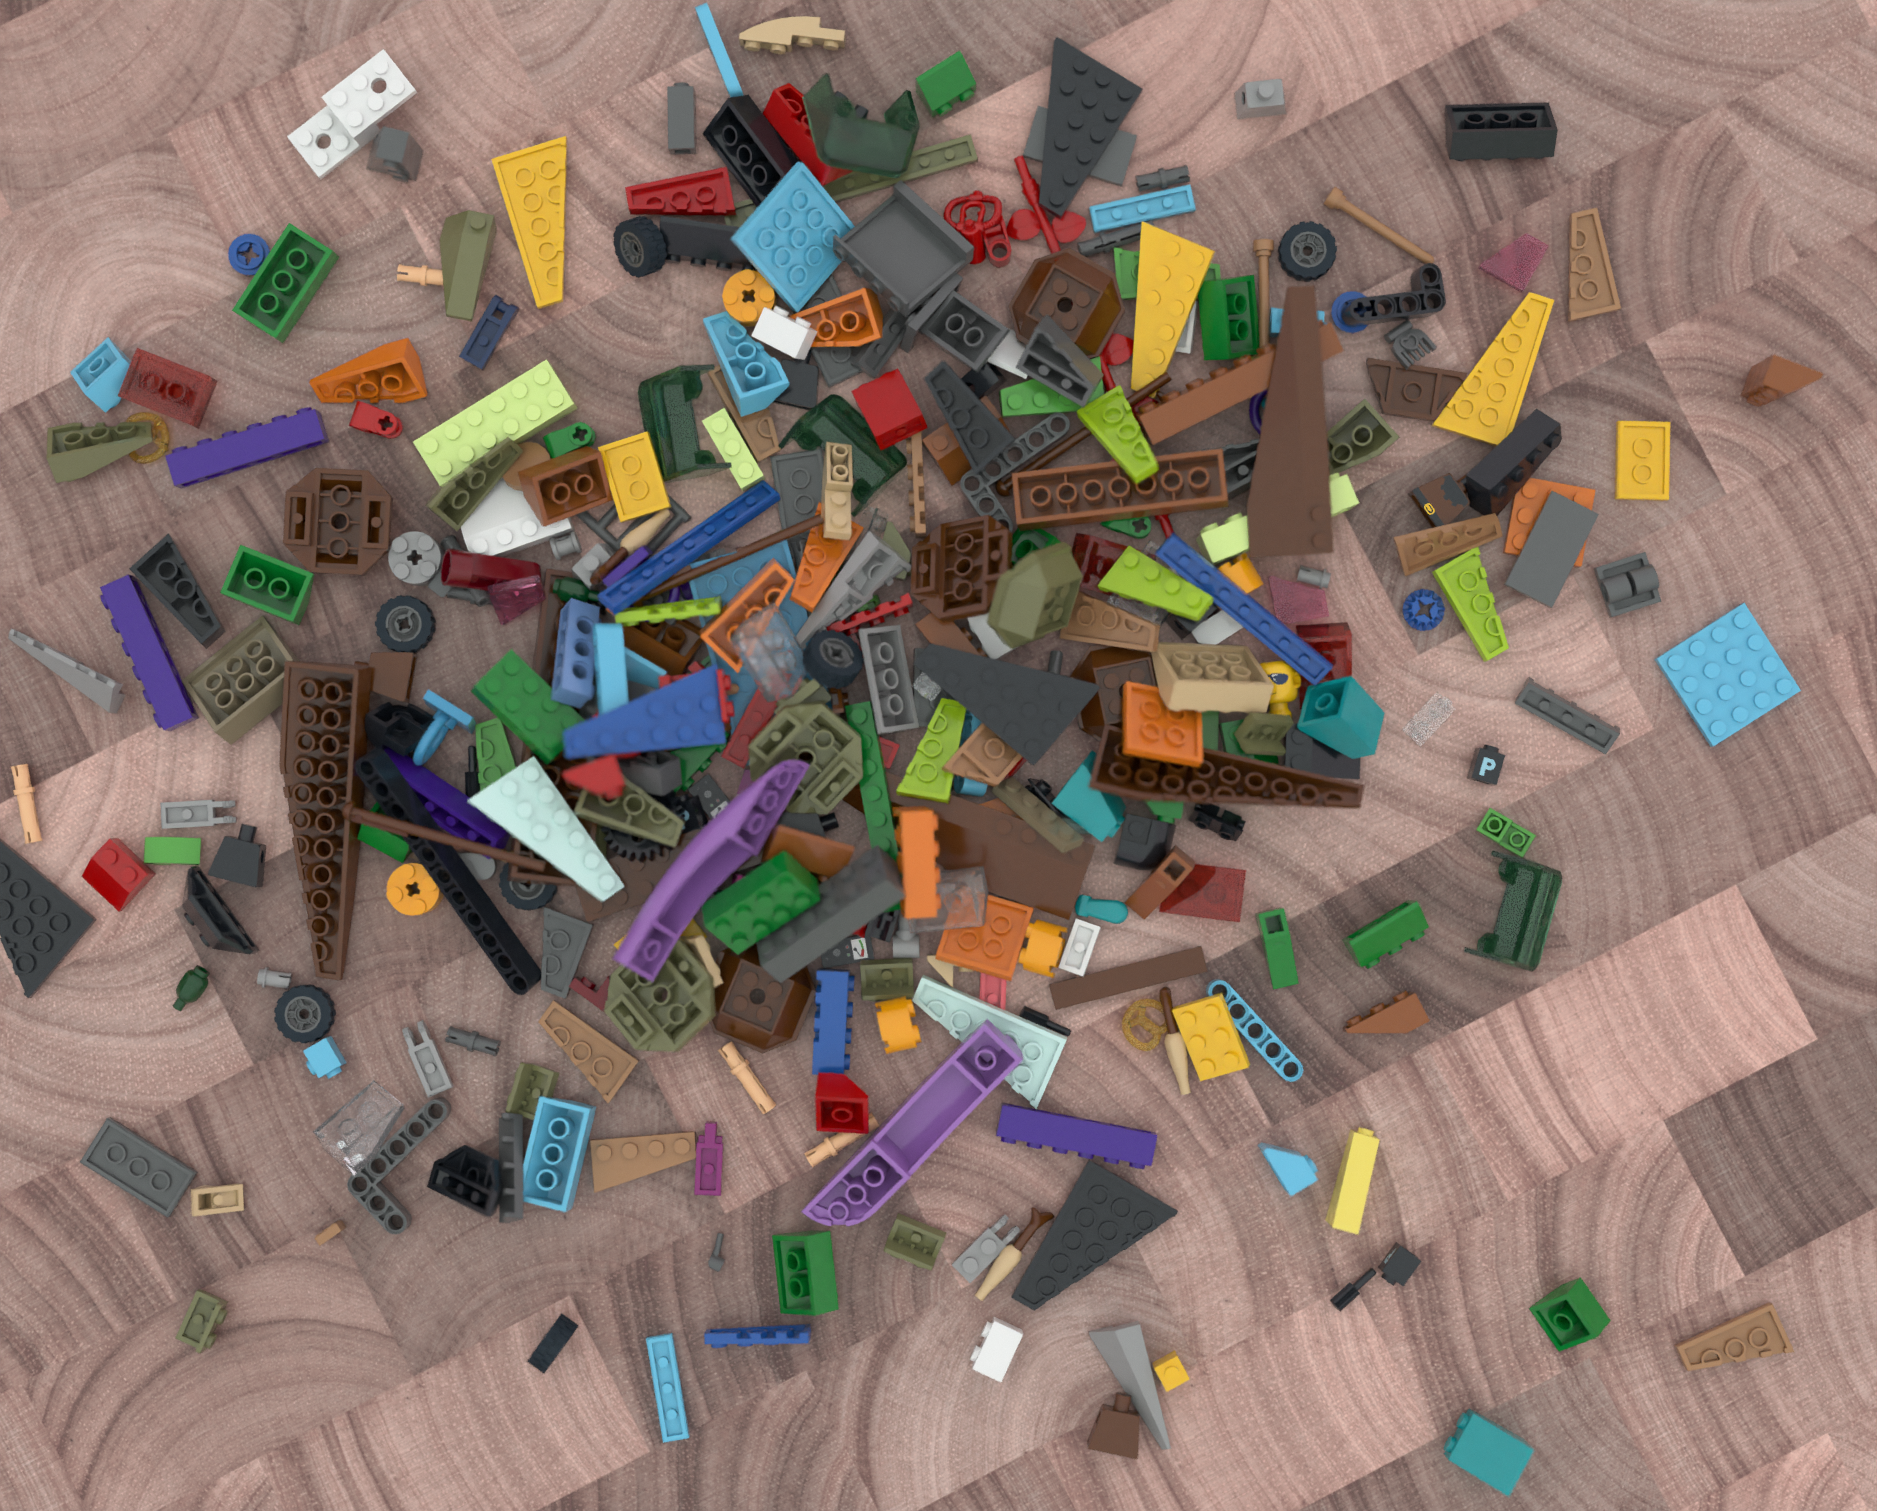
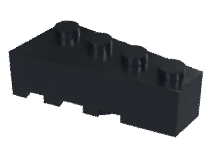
[924,360,1016,475]
[1466,409,1562,516]
[129,533,226,649]

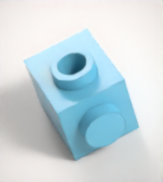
[303,1036,347,1079]

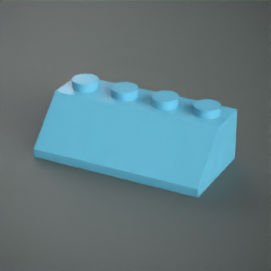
[523,1096,596,1212]

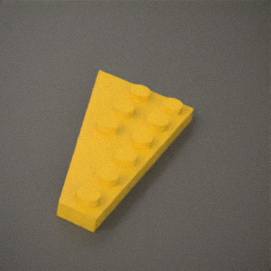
[491,136,567,309]
[1131,221,1215,398]
[1431,292,1554,446]

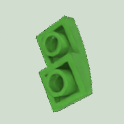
[1477,808,1536,859]
[143,837,201,865]

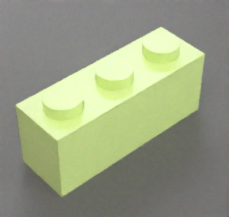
[702,408,765,492]

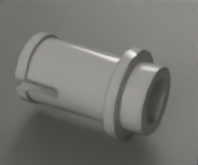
[1297,565,1331,589]
[257,967,292,990]

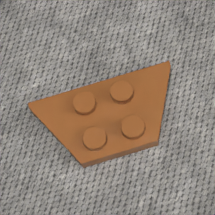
[941,723,1022,787]

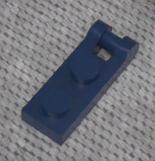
[459,295,519,370]

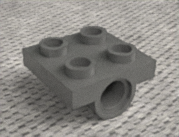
[1594,552,1661,618]

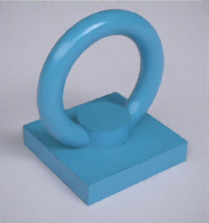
[413,689,476,766]

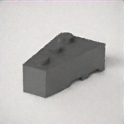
[366,126,423,183]
[587,749,682,796]

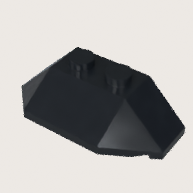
[182,866,259,954]
[427,1145,504,1218]

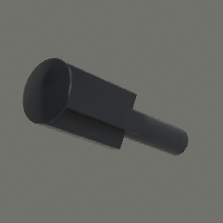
[465,746,480,798]
[1019,1005,1071,1037]
[1330,1268,1376,1312]

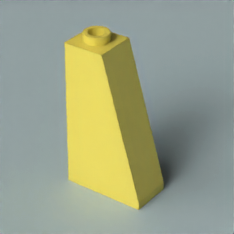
[1325,1127,1380,1234]

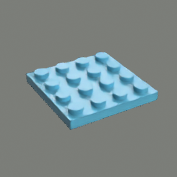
[731,162,855,313]
[1654,603,1801,747]

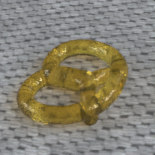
[125,412,169,464]
[1122,999,1167,1051]

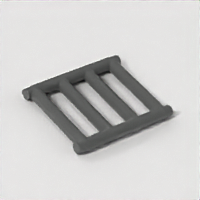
[576,486,691,560]

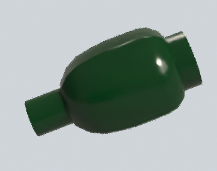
[553,577,601,603]
[172,965,210,1011]

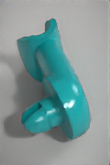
[1075,895,1128,924]

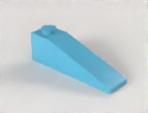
[703,311,789,417]

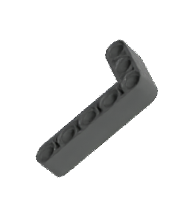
[960,413,1070,533]
[347,1097,451,1235]

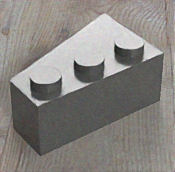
[1016,314,1104,408]
[1201,439,1259,501]

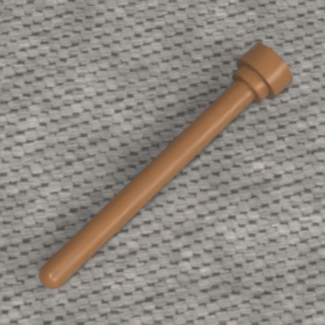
[1323,186,1434,264]
[1253,239,1274,347]

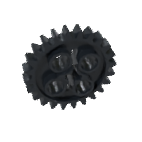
[601,790,686,863]

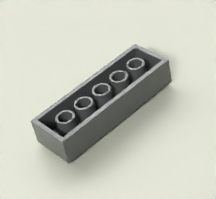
[756,845,906,983]

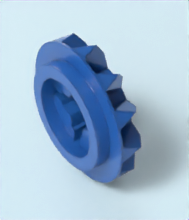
[228,234,270,276]
[1331,291,1368,334]
[1403,589,1445,631]

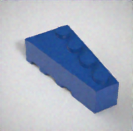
[812,968,855,1075]

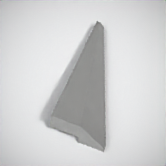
[793,531,912,649]
[8,628,125,714]
[1088,1321,1171,1449]

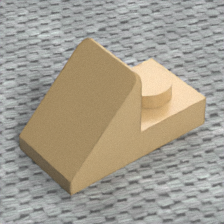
[927,954,974,987]
[191,1183,244,1216]

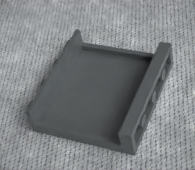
[833,180,974,317]

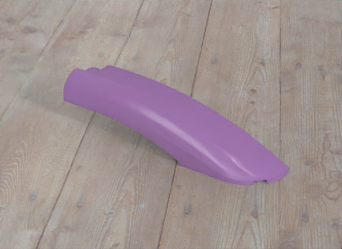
[612,759,810,982]
[801,1019,1023,1226]

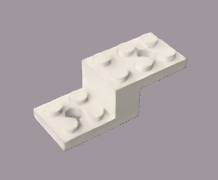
[287,49,417,179]

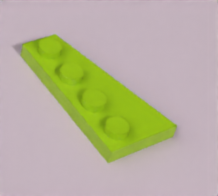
[1077,385,1158,484]
[1098,545,1214,621]
[1432,547,1509,662]
[615,596,722,626]
[896,698,967,803]

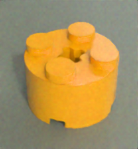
[722,269,776,327]
[1216,552,1264,610]
[387,863,444,916]
[1018,919,1068,978]
[875,996,922,1054]

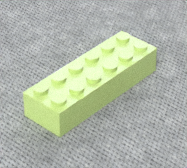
[413,359,578,486]
[1196,473,1359,566]

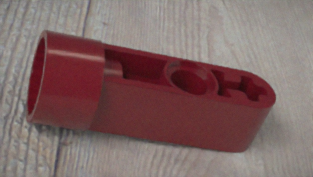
[441,549,542,597]

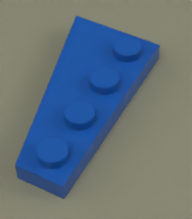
[704,1324,811,1348]

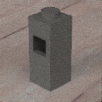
[667,82,696,155]

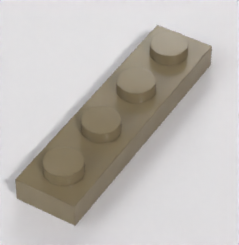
[992,777,1084,853]

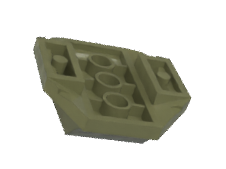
[986,542,1083,649]
[748,701,863,814]
[604,938,715,1052]

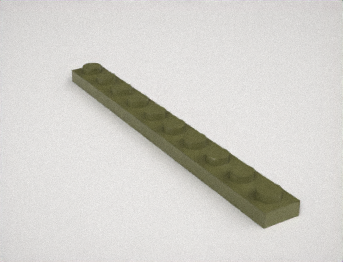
[724,134,978,227]

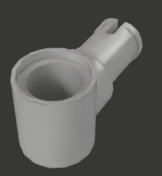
[893,910,920,959]

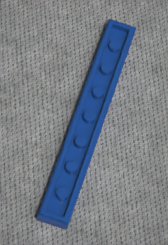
[598,480,780,615]
[1155,533,1333,686]

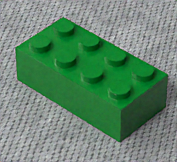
[232,223,339,344]
[471,649,585,765]
[702,850,821,955]

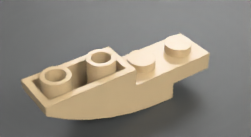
[739,16,846,54]
[821,442,853,540]

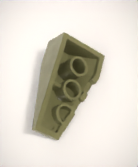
[439,210,497,322]
[1327,399,1400,475]
[46,422,153,483]
[425,437,523,531]
[575,773,684,848]

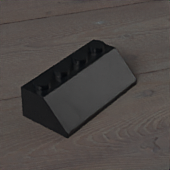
[702,95,798,208]
[1445,102,1558,161]
[660,216,758,272]

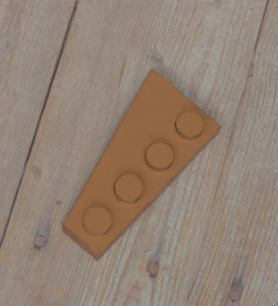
[1568,208,1621,322]
[707,365,781,463]
[906,431,926,538]
[1393,513,1502,576]
[1060,591,1160,652]
[538,1000,639,1104]
[590,1131,696,1193]
[1675,1302,1794,1371]

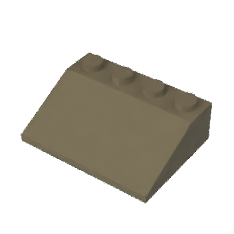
[182,615,300,745]

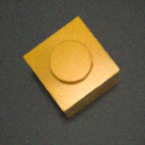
[1152,1350,1190,1392]

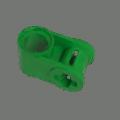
[543,422,596,459]
[1100,516,1152,539]

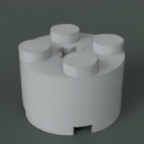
[388,531,445,586]

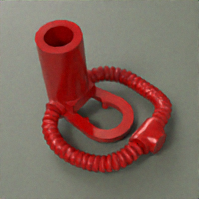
[943,190,1002,265]

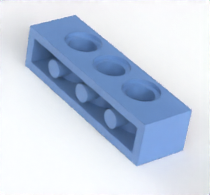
[551,598,602,708]

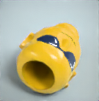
[1259,660,1301,718]

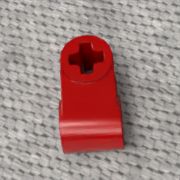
[982,214,1011,268]
[349,401,403,439]

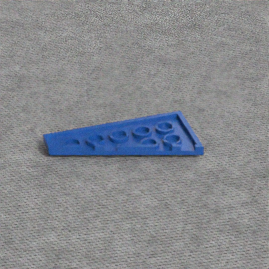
[562,664,726,759]

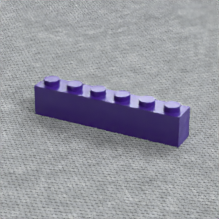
[165,407,329,489]
[100,574,199,731]
[384,747,511,859]
[996,1102,1157,1169]

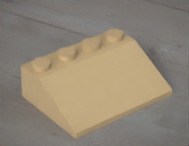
[1151,642,1274,714]

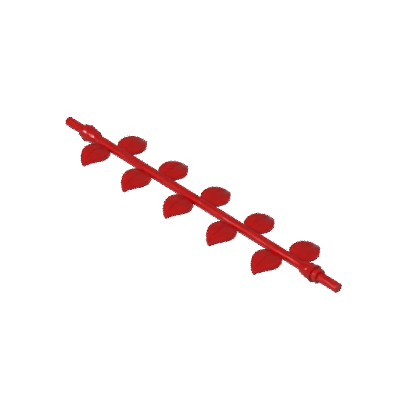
[1006,155,1175,540]

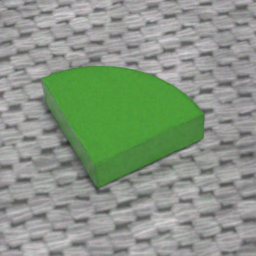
[856,595,881,613]

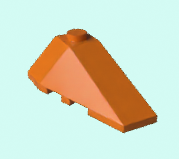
[789,288,883,347]
[309,338,427,403]

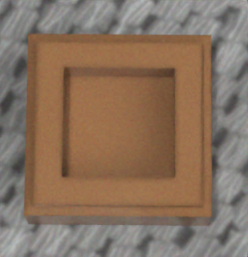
[314,1220,346,1246]

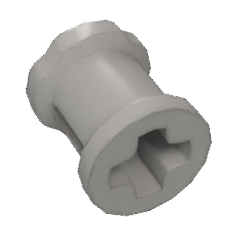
[549,530,582,560]

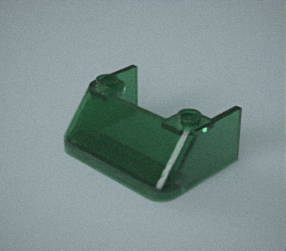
[802,73,920,178]
[638,364,732,483]
[778,394,907,517]
[1464,850,1562,972]

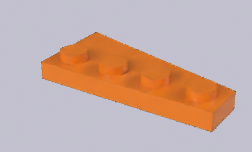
[789,502,864,612]

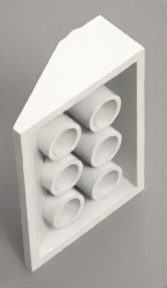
[461,477,575,557]

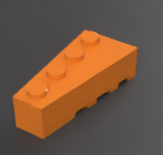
[699,557,794,673]
[892,806,941,919]

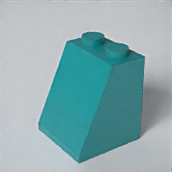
[1297,676,1385,759]
[1052,750,1126,842]
[1444,1408,1534,1497]

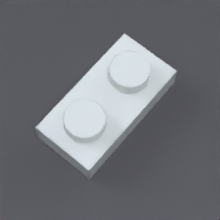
[1058,919,1101,977]

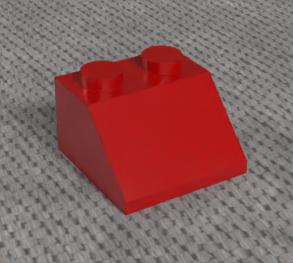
[563,754,627,800]
[81,838,156,912]
[815,1073,869,1134]

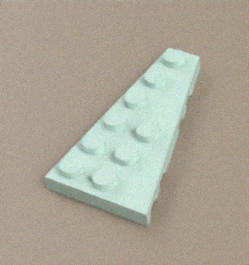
[467,756,625,902]
[912,975,1068,1109]

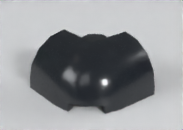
[364,702,434,757]
[1113,813,1176,870]

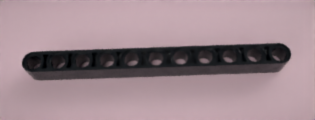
[355,748,541,995]

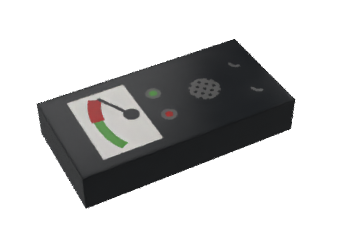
[688,773,731,820]
[821,935,875,968]

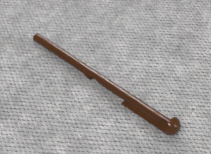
[995,372,1172,497]
[632,514,824,607]
[342,801,546,872]

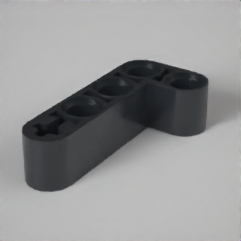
[1341,263,1446,326]

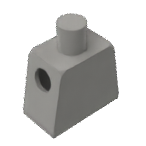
[1234,79,1286,119]
[571,543,625,591]

